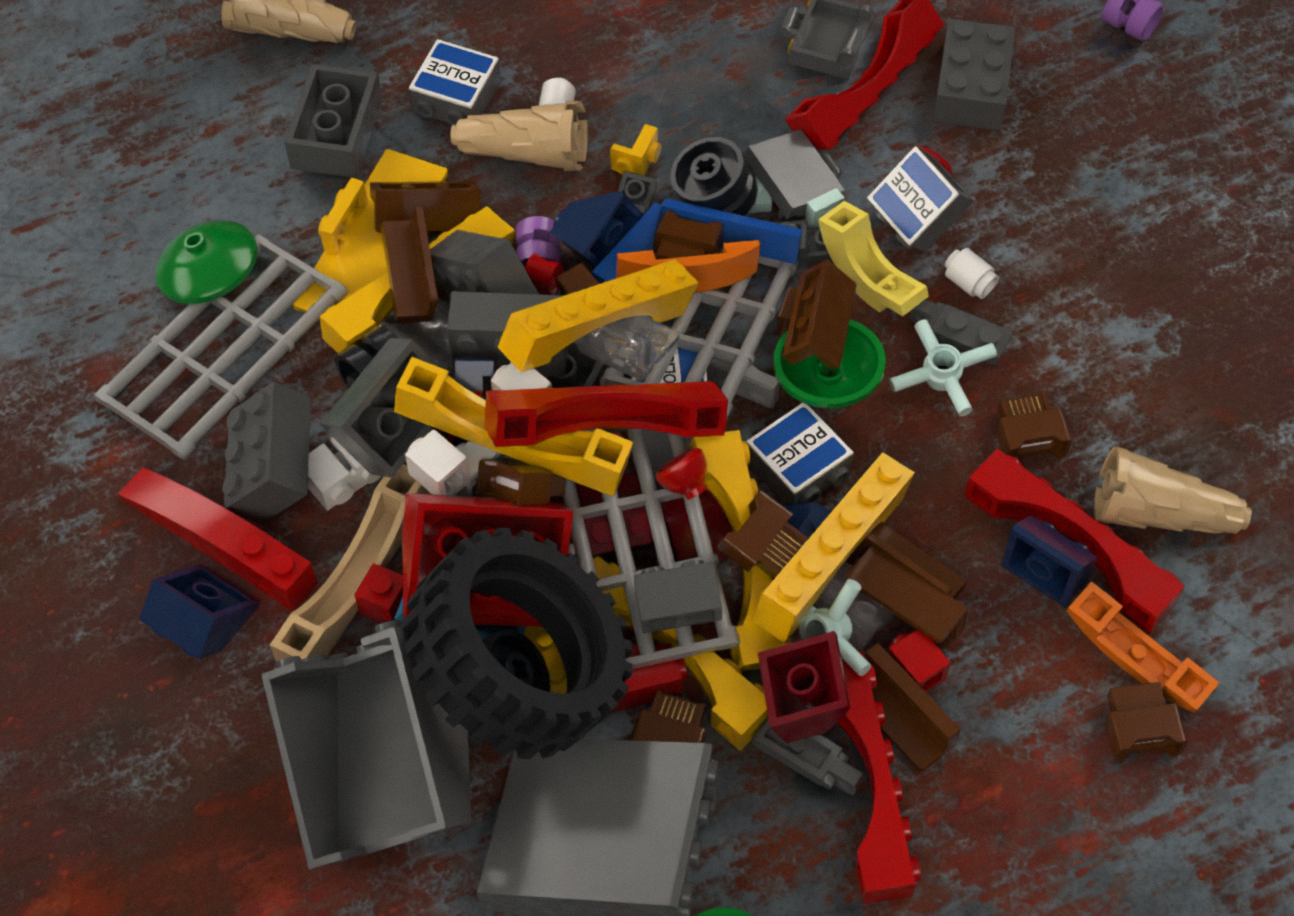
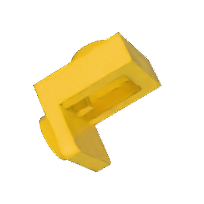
[610,124,662,176]

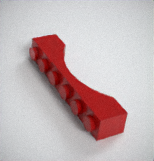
[785,0,945,150]
[484,381,728,447]
[965,448,1185,634]
[836,651,921,905]

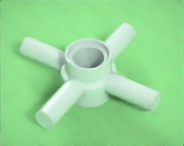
[889,320,997,416]
[799,579,871,676]

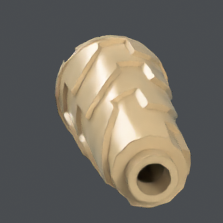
[222,0,357,43]
[451,101,588,171]
[1093,446,1252,534]

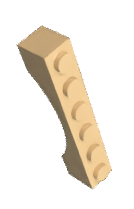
[270,464,431,662]

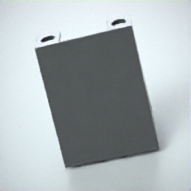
[261,620,471,870]
[477,739,719,916]

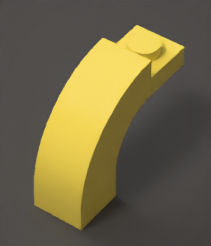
[818,201,929,316]

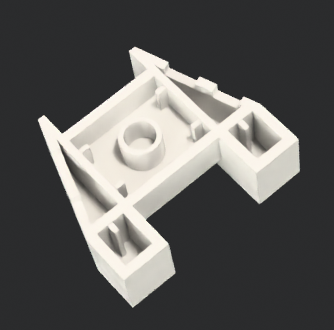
[405,362,552,498]

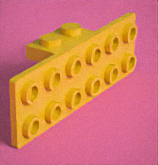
[293,149,448,313]

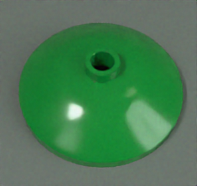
[155,220,258,304]
[774,319,886,408]

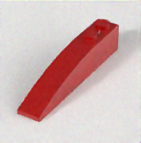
[118,467,318,612]

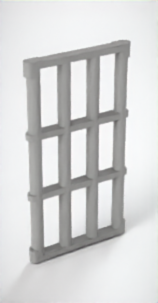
[93,234,349,460]
[600,247,799,420]
[562,428,740,669]

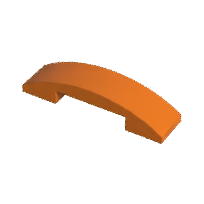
[616,240,760,293]
[1066,581,1220,713]

